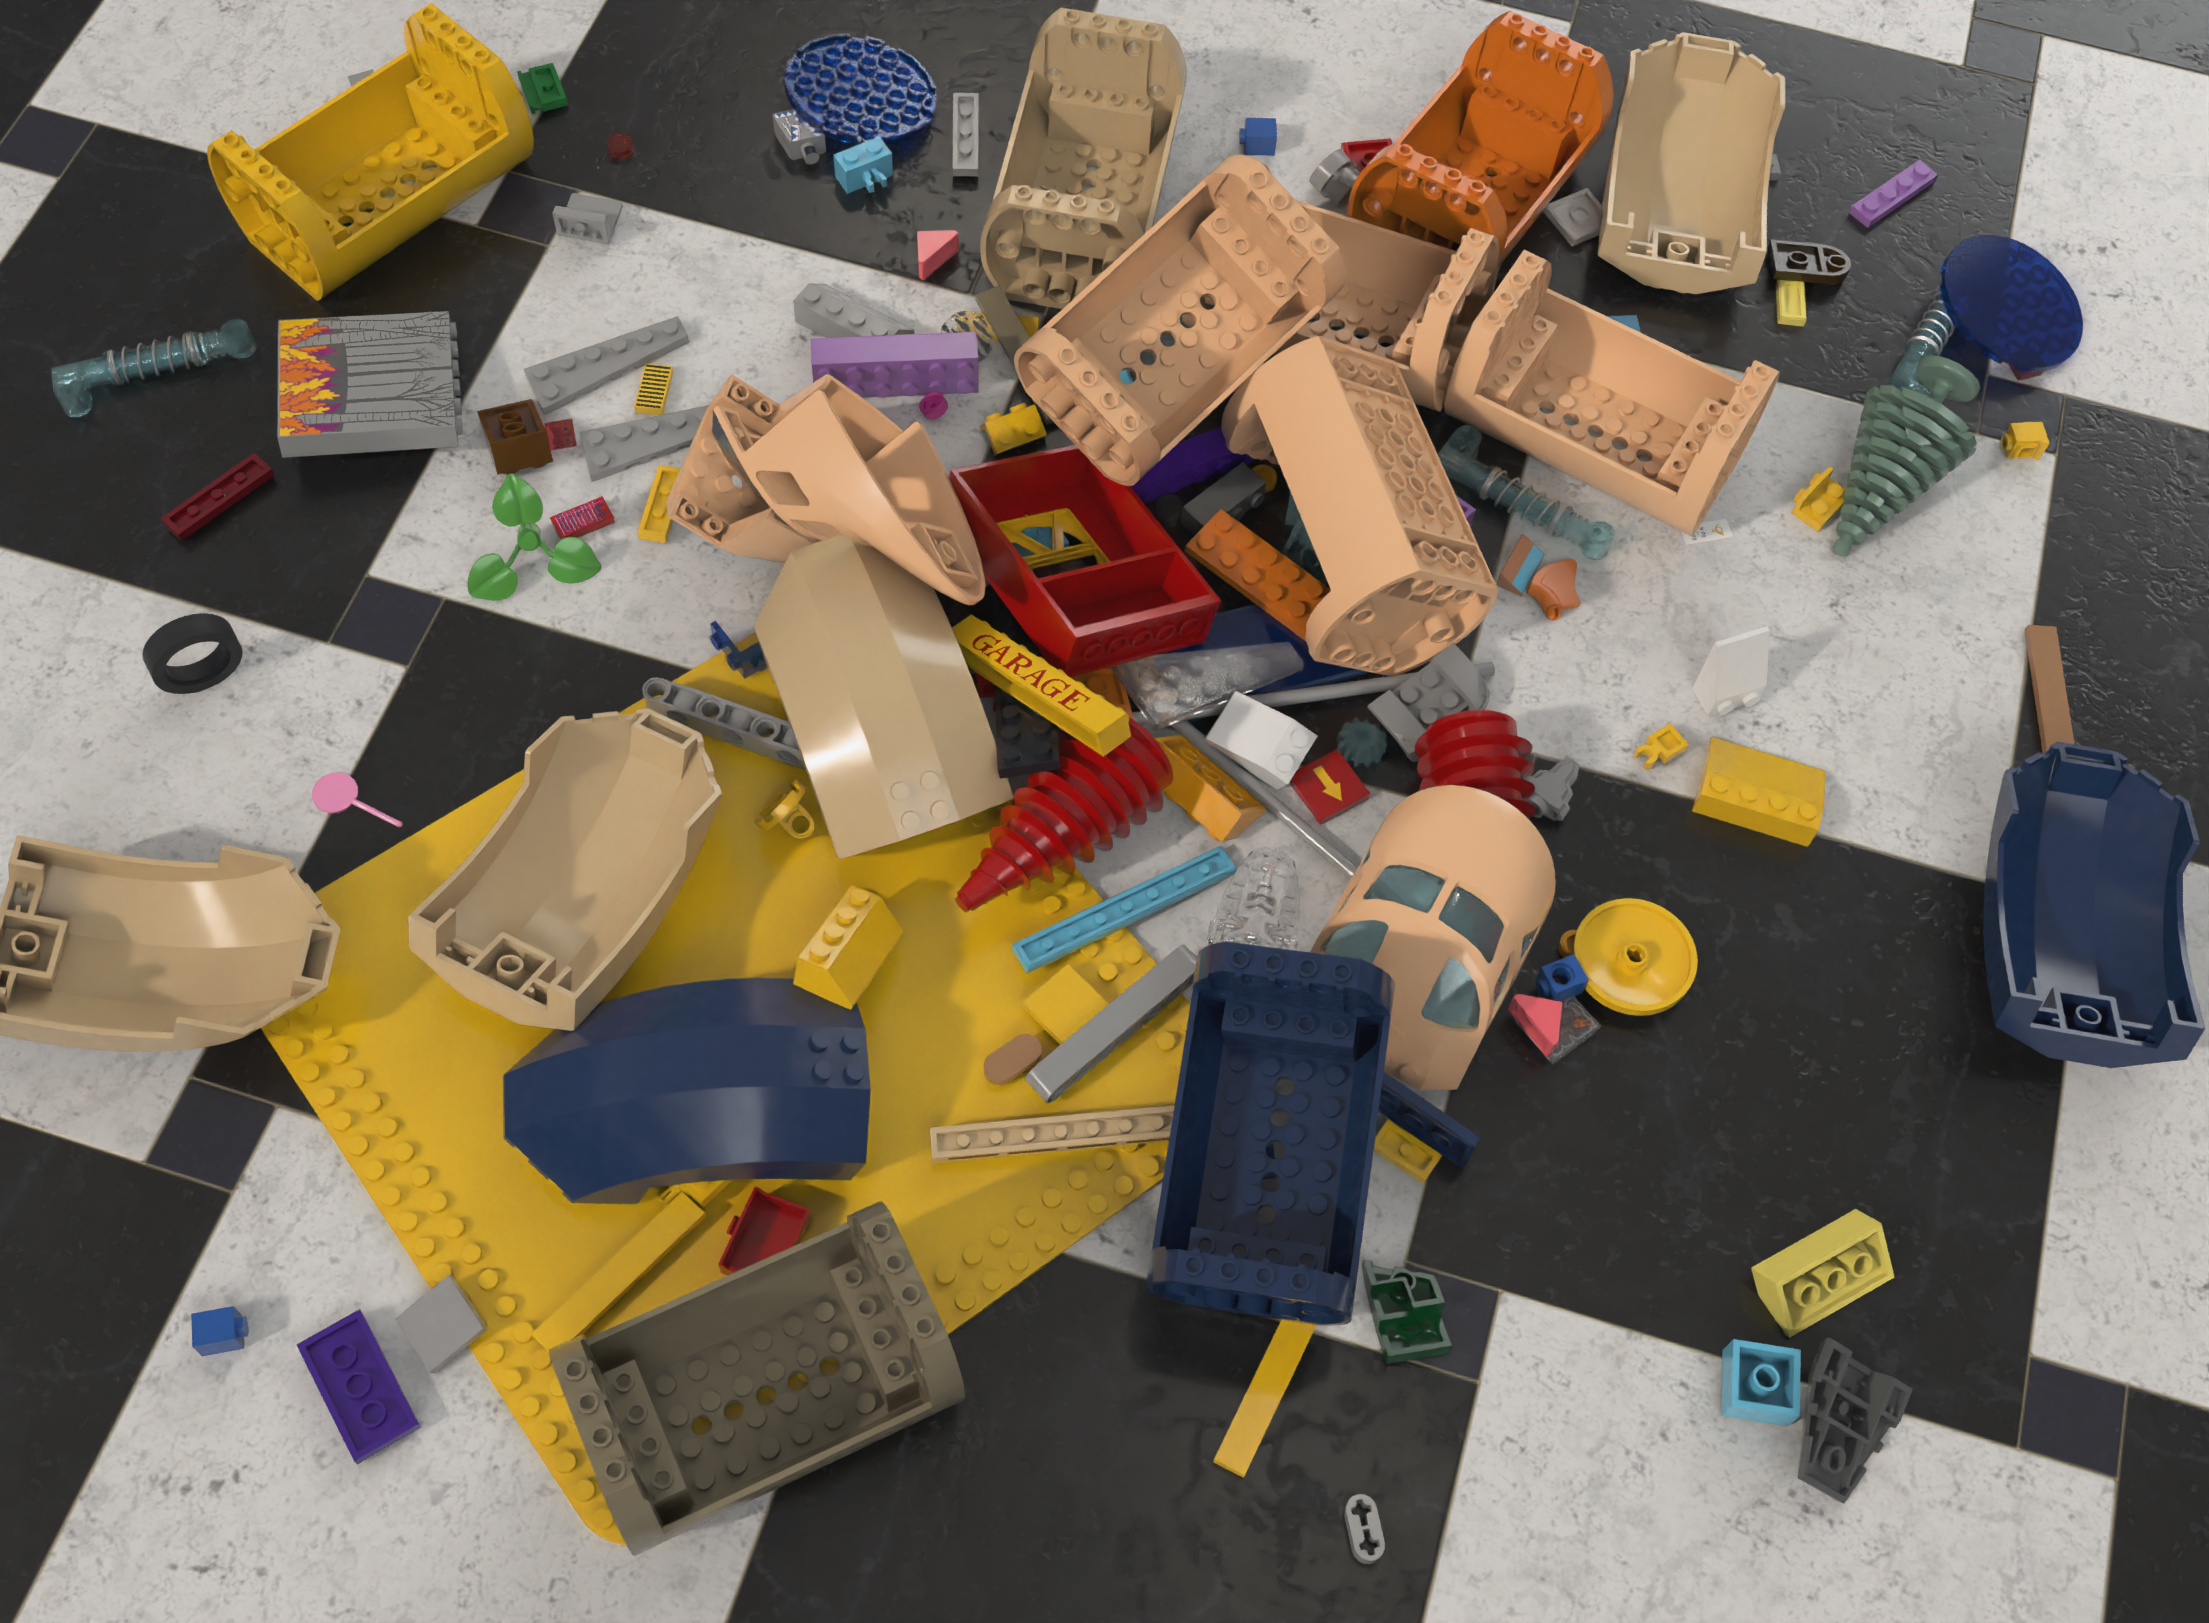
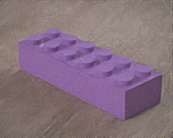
[811,332,979,398]

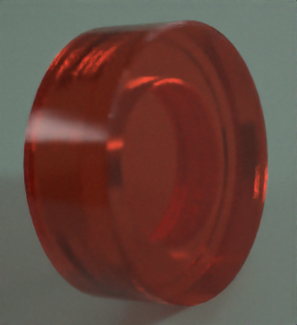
[606,132,634,158]

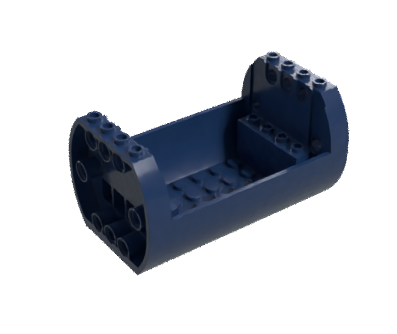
[1146,941,1395,1326]

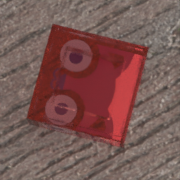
[544,418,577,450]

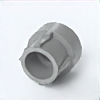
[1309,149,1360,205]

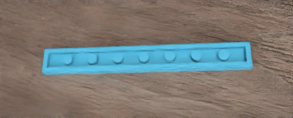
[1011,846,1237,974]

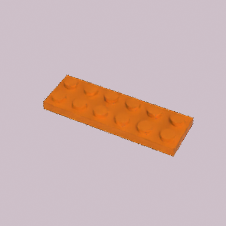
[1185,509,1331,641]

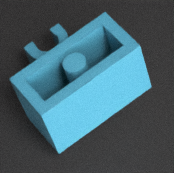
[834,136,893,194]

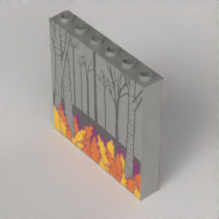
[277,311,463,458]

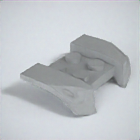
[1368,643,1490,762]

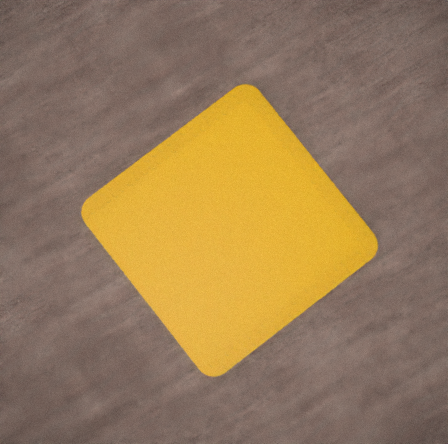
[261,633,1191,1546]

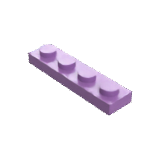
[1849,159,1939,228]

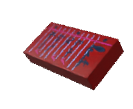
[550,496,615,540]

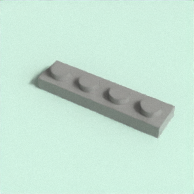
[953,93,979,177]

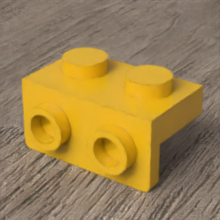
[980,403,1047,455]

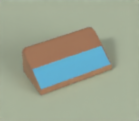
[1496,534,1545,597]

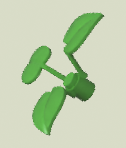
[467,473,601,601]

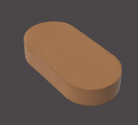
[984,1034,1042,1085]

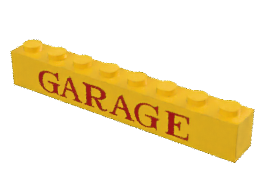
[952,614,1131,757]

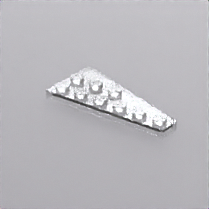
[1110,642,1304,731]

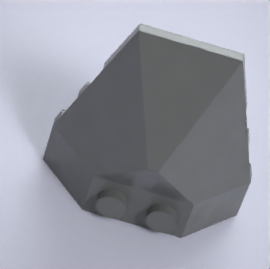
[1798,1338,1913,1504]

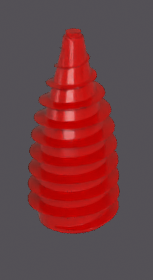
[1415,710,1536,963]
[955,718,1173,912]

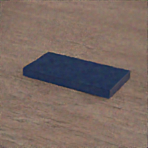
[1379,1072,1481,1169]

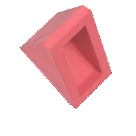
[917,230,959,280]
[1507,994,1562,1058]

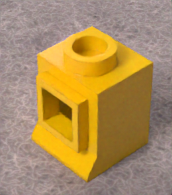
[2001,422,2050,460]

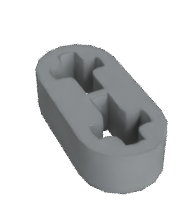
[1344,1494,1385,1564]

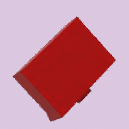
[718,1186,812,1276]

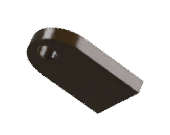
[1768,239,1851,284]

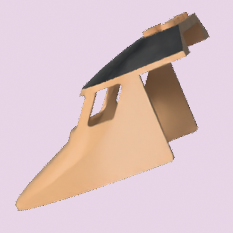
[712,390,985,605]

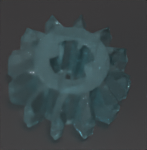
[1337,717,1387,768]

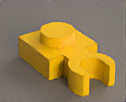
[1633,723,1689,770]

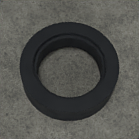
[142,613,243,694]

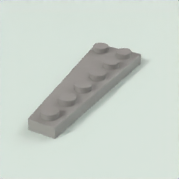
[524,316,689,415]
[579,405,709,482]

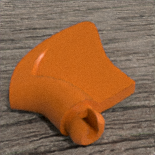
[1526,559,1581,621]

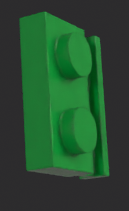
[517,63,568,114]

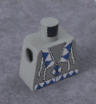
[772,104,826,164]

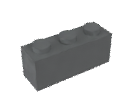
[1181,462,1266,536]

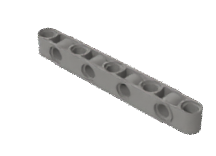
[642,677,806,771]

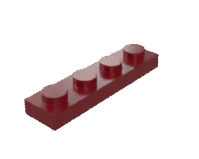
[161,453,275,541]

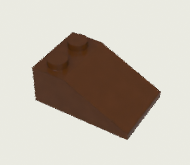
[477,399,553,475]

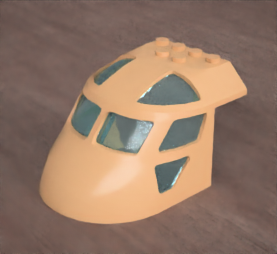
[1310,785,1556,1090]

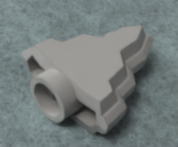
[1525,759,1579,821]

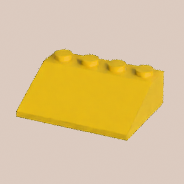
[1692,736,1826,847]

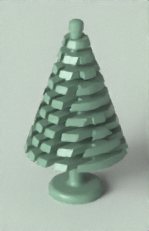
[1832,355,1981,557]

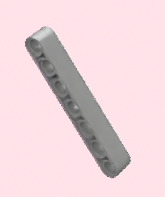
[1025,945,1197,1104]

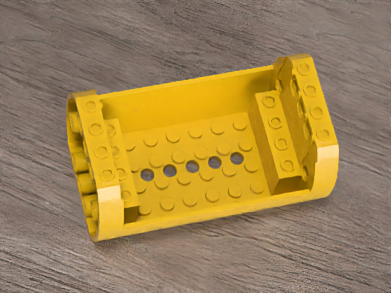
[207,3,534,301]

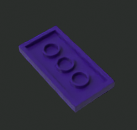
[296,1309,421,1465]

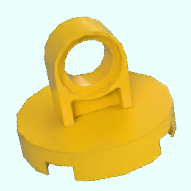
[754,779,815,838]

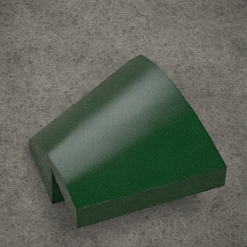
[1362,1260,1452,1364]

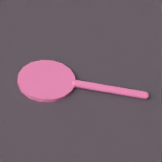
[312,772,402,827]

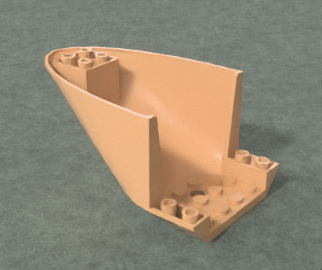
[666,374,904,564]

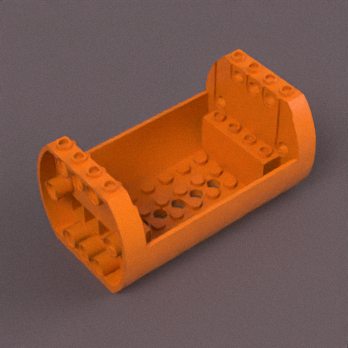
[1347,11,1614,267]

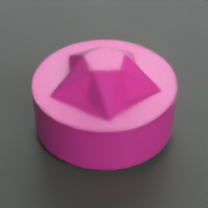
[919,392,948,420]

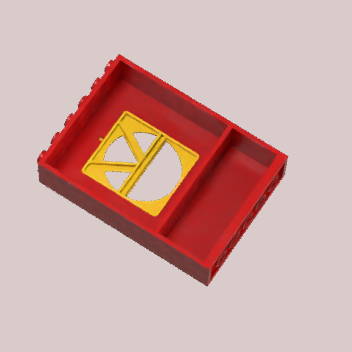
[949,445,1221,677]

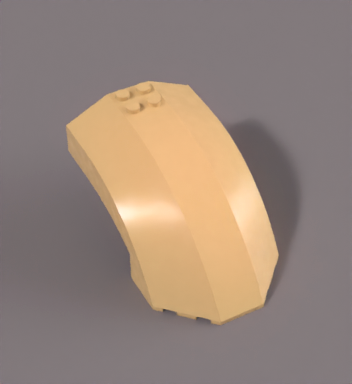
[1598,32,1785,294]
[754,534,1014,860]
[408,708,722,1031]
[0,835,341,1052]

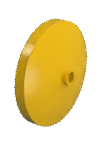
[1572,898,1698,1016]

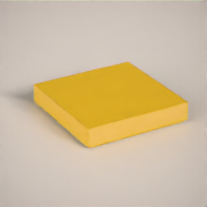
[1022,964,1109,1045]

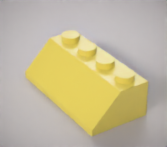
[1751,1209,1894,1338]

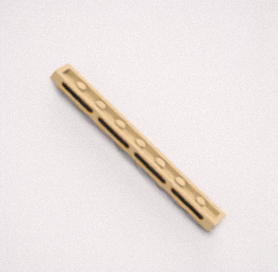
[930,1105,1175,1163]

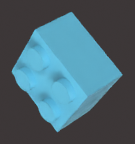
[1721,1339,1801,1427]

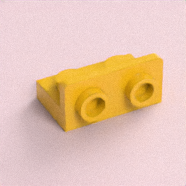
[1791,466,1846,532]

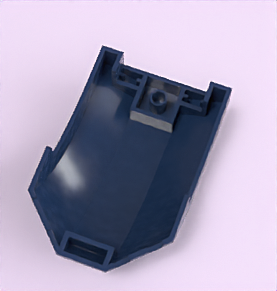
[1983,742,2205,1068]
[503,978,871,1204]

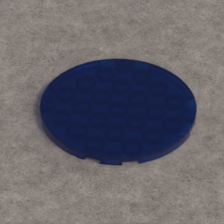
[784,34,937,146]
[1940,234,2083,372]

